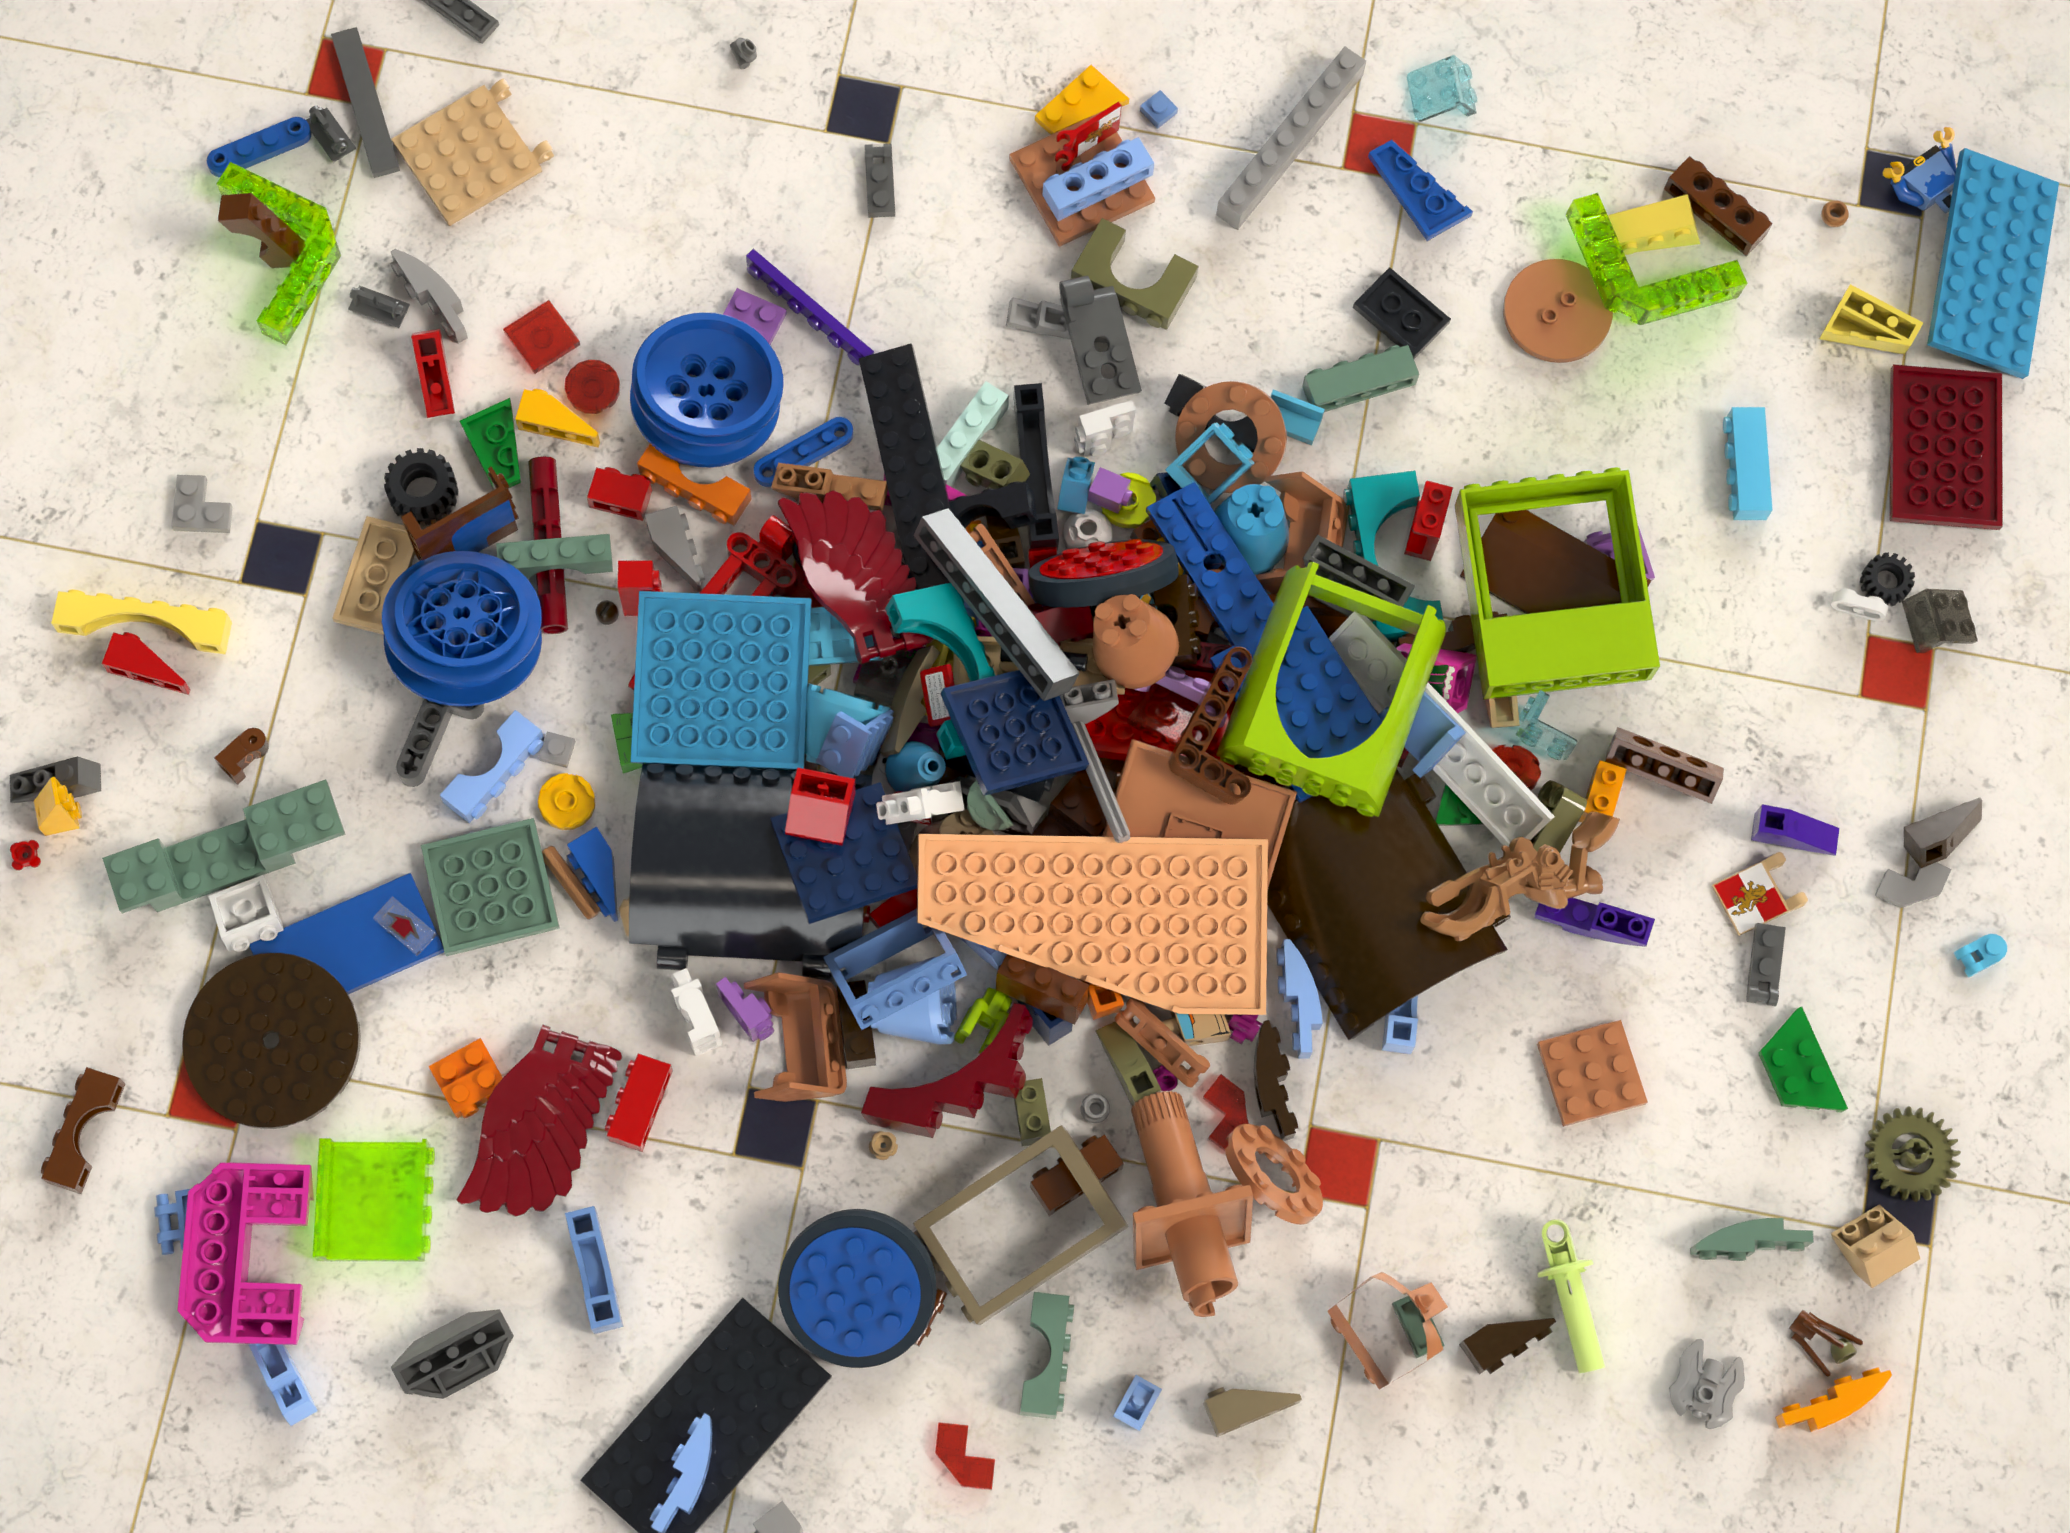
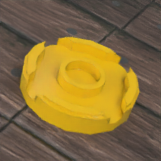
[538,773,595,830]

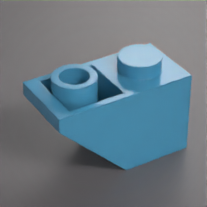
[1057,457,1095,514]

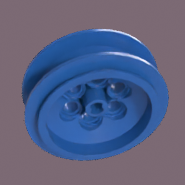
[382,551,542,706]

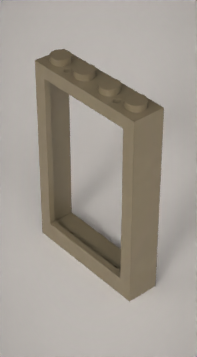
[913,1125,1129,1325]

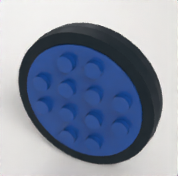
[778,1209,936,1368]

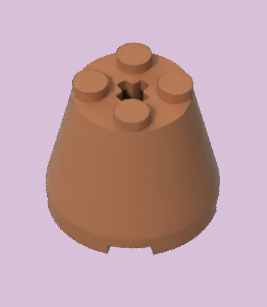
[1092,594,1179,689]

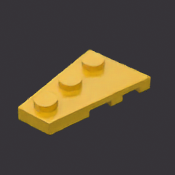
[1035,65,1129,135]

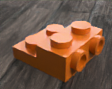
[429,1038,503,1119]

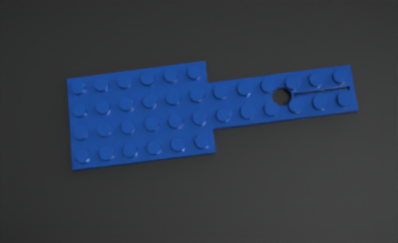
[1146,482,1382,803]

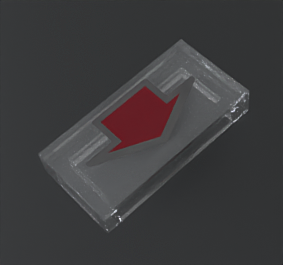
[373,896,437,956]

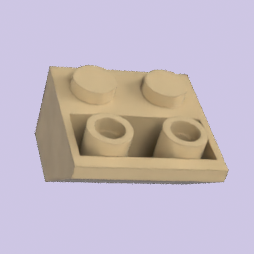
[1831,1205,1920,1288]

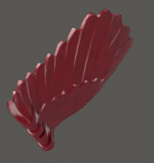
[778,490,934,664]

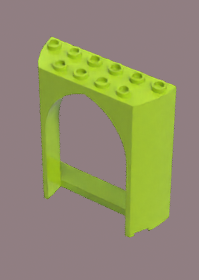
[1216,562,1446,817]

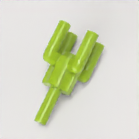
[954,987,1013,1054]

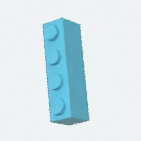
[1723,407,1773,520]

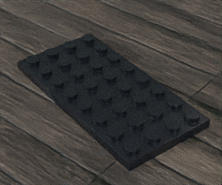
[580,1297,832,1533]

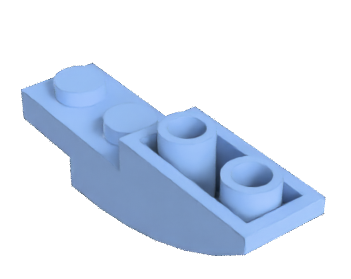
[1277,939,1323,1059]
[650,1413,712,1533]

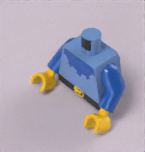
[1883,127,1956,213]

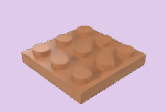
[1537,1020,1648,1127]

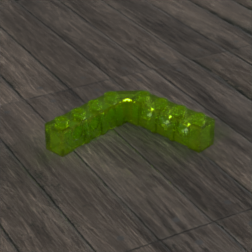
[216,162,341,345]
[1565,193,1748,325]

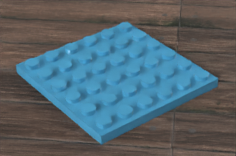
[631,591,812,770]

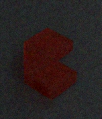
[1203,1074,1249,1151]
[935,1422,995,1490]

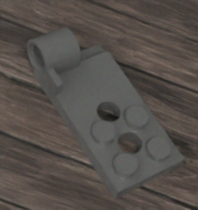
[1059,276,1142,405]

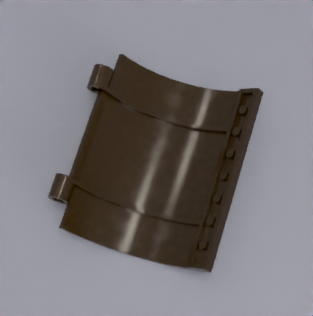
[1267,768,1511,1040]

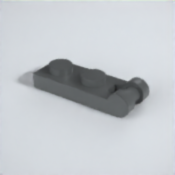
[864,143,895,218]
[1746,923,1786,1007]

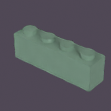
[1302,345,1419,412]

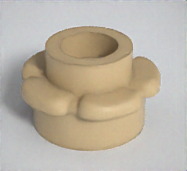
[869,1131,898,1160]

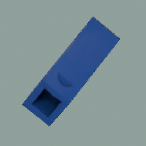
[566,826,618,922]

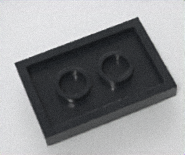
[1353,267,1451,359]

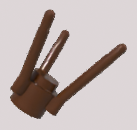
[1789,1310,1863,1377]

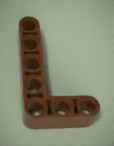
[1168,647,1252,805]

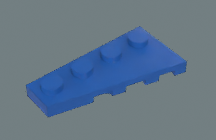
[1368,140,1473,241]

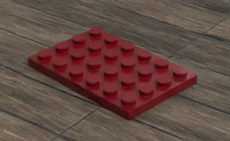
[1890,364,2003,530]

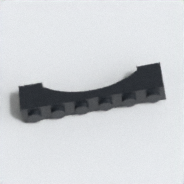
[1013,383,1059,550]

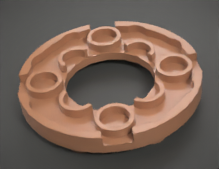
[1175,381,1287,493]
[1225,1124,1323,1225]

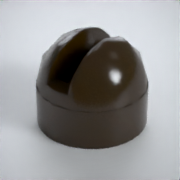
[595,600,619,625]

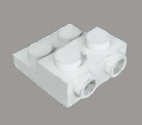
[1074,400,1136,456]
[209,875,284,952]

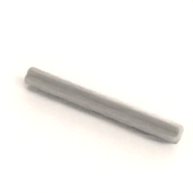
[1072,721,1130,843]

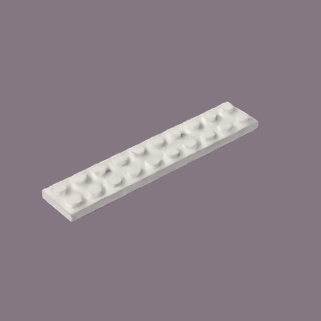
[1329,611,1555,847]

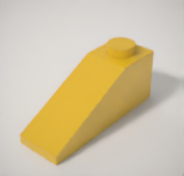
[515,389,600,448]

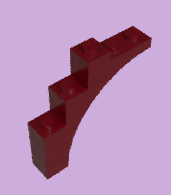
[861,1003,1033,1138]

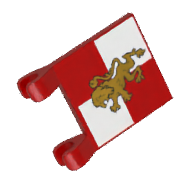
[1055,101,1122,171]

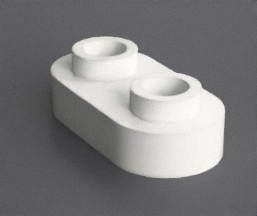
[1831,588,1888,621]

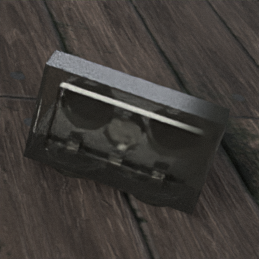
[1902,589,1978,653]

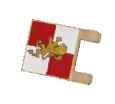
[1712,852,1808,936]

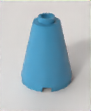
[885,741,946,792]

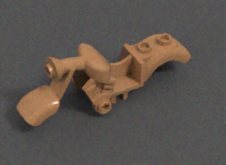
[1420,811,1620,941]

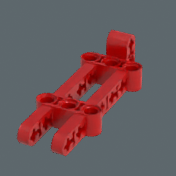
[628,515,798,690]

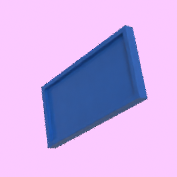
[250,873,444,994]

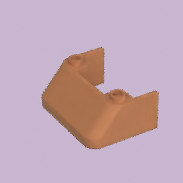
[1255,471,1347,597]
[744,972,847,1102]

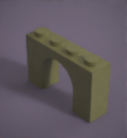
[1071,218,1199,330]

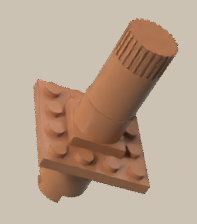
[1131,1091,1253,1317]

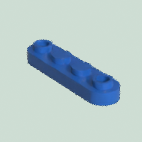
[207,117,312,177]
[754,417,853,487]

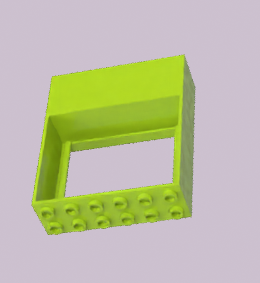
[1454,467,1660,700]

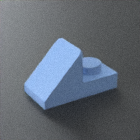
[1113,1375,1162,1431]

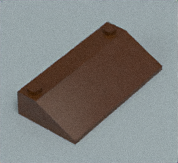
[1460,510,1652,614]

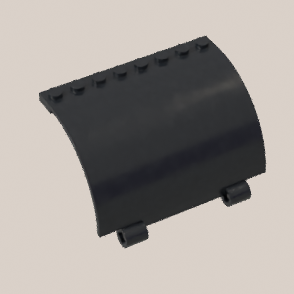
[629,763,872,978]

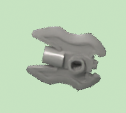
[1669,1339,1745,1429]

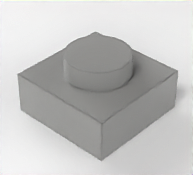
[539,731,576,768]

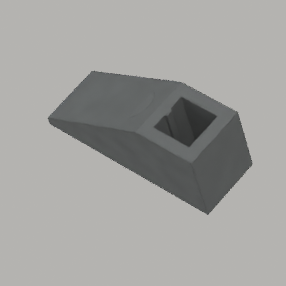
[10,756,101,803]

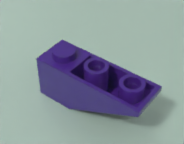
[1751,804,1839,856]

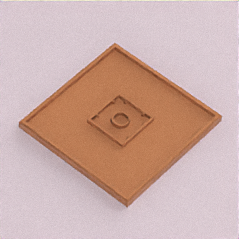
[1102,740,1297,890]

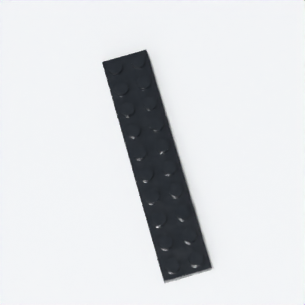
[858,343,952,590]

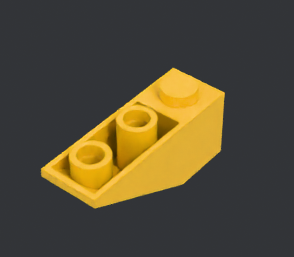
[34,777,82,836]

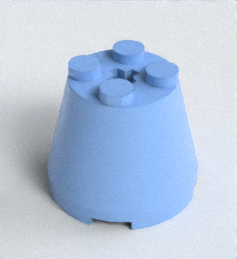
[868,957,957,1045]

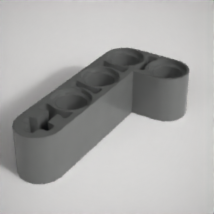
[396,698,484,787]

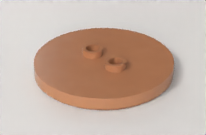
[1503,259,1613,363]

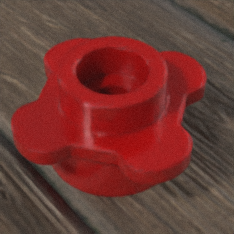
[10,840,41,871]

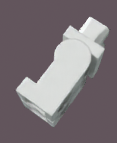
[876,781,964,825]
[671,968,723,1056]

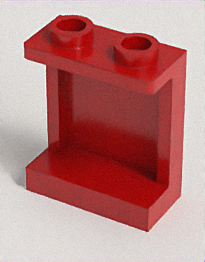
[1404,481,1453,561]

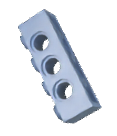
[1042,137,1154,221]

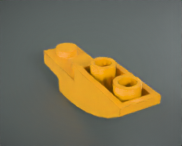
[1775,1367,1892,1432]

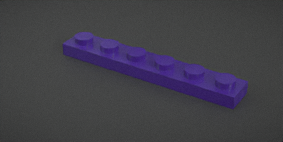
[746,248,874,366]

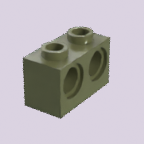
[960,440,1030,489]
[1014,1078,1051,1146]

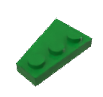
[460,398,521,490]

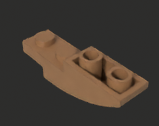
[771,463,888,511]

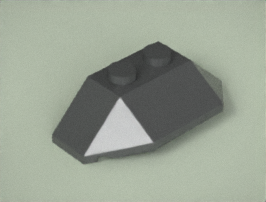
[1303,534,1415,622]
[944,775,1033,836]
[391,1309,514,1399]

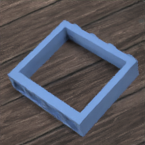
[823,909,967,1030]

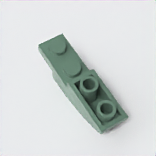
[1690,1218,1814,1261]

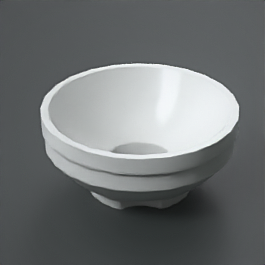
[1062,509,1113,549]

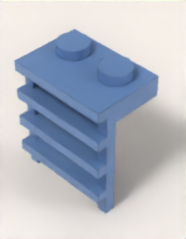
[816,709,894,778]

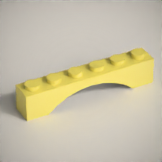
[51,589,232,654]

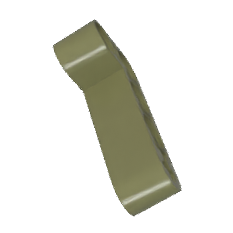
[1530,780,1587,853]

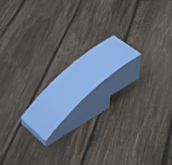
[249,1344,318,1426]

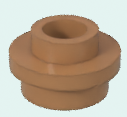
[1821,200,1849,227]

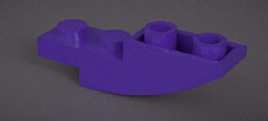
[1535,898,1655,947]

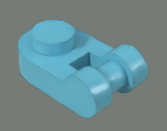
[1953,934,2007,978]

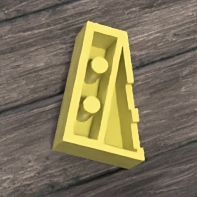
[1607,194,1700,255]
[1819,284,1923,355]

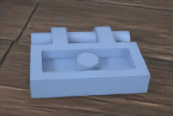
[154,1189,190,1255]

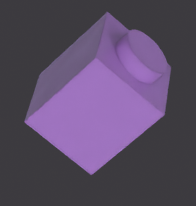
[1088,467,1133,514]

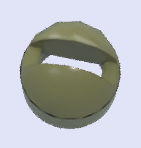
[1830,1338,1857,1364]

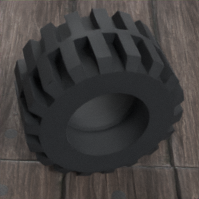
[384,448,458,525]

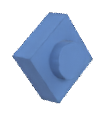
[1140,90,1178,129]

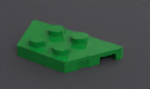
[1758,1007,1848,1112]

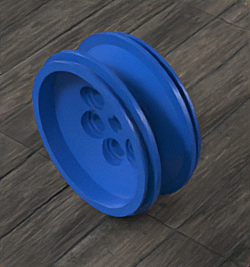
[630,312,784,468]

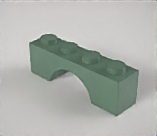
[496,534,613,579]
[1020,1292,1074,1419]

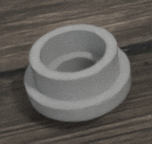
[1081,1094,1110,1123]

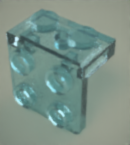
[1407,55,1477,122]
[1516,690,1578,760]

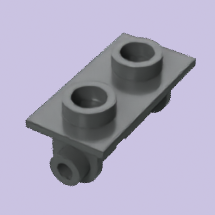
[306,105,356,163]
[348,285,410,328]

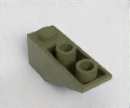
[1095,1021,1161,1106]

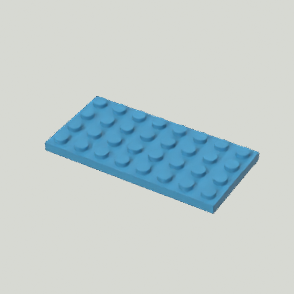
[1927,148,2059,379]

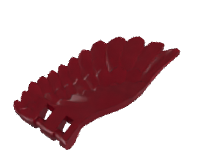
[456,1024,622,1217]

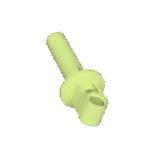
[1537,1219,1605,1373]

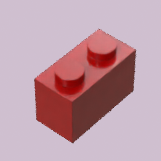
[587,467,652,521]

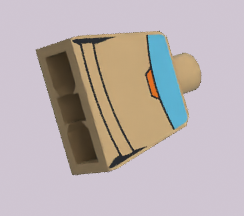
[1161,1011,1231,1046]

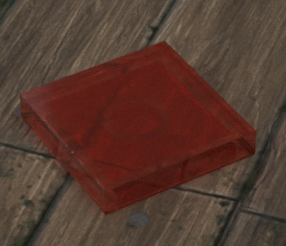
[503,300,580,374]
[1127,683,1198,748]

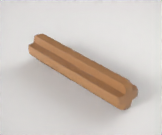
[542,846,601,920]

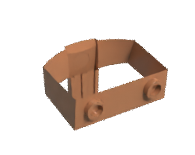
[1327,1272,1448,1390]

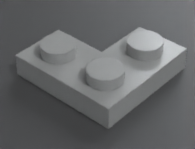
[172,475,233,533]

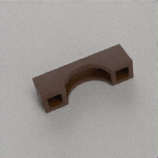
[218,193,306,268]
[41,1067,126,1194]

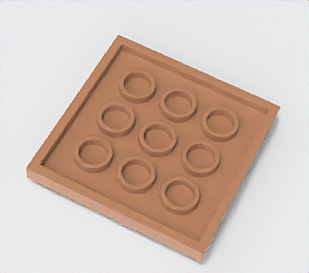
[1009,111,1155,247]

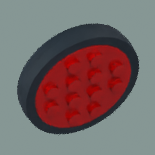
[1028,539,1179,608]

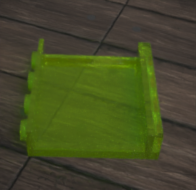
[313,1138,435,1262]

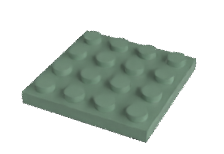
[421,818,560,956]

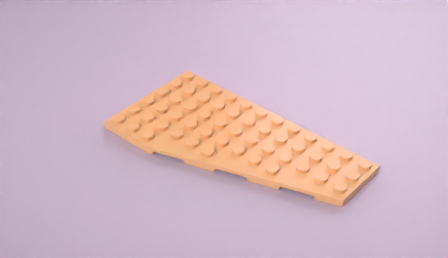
[917,834,1268,1015]

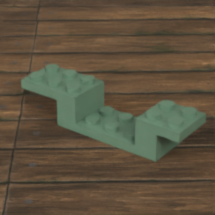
[102,779,346,914]

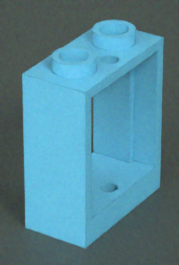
[1165,422,1255,506]

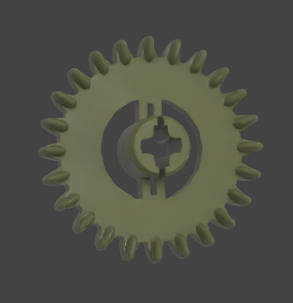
[1864,1106,1961,1202]

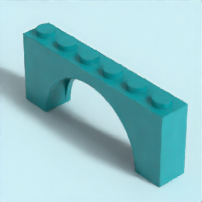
[1344,470,1444,642]
[885,583,995,760]

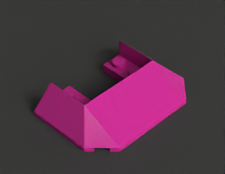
[177,1163,314,1345]

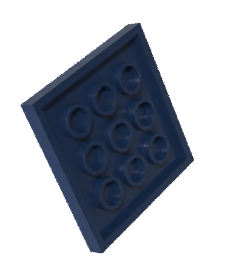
[940,670,1089,796]
[770,782,917,924]

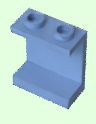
[1378,691,1466,778]

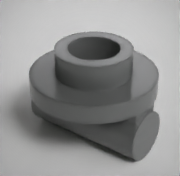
[730,37,757,69]

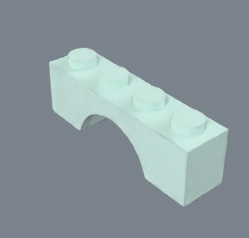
[937,381,1009,487]

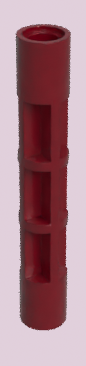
[528,456,568,634]

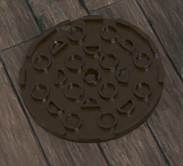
[182,953,361,1129]

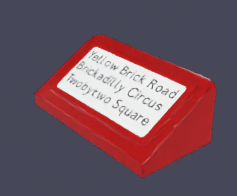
[920,664,955,727]

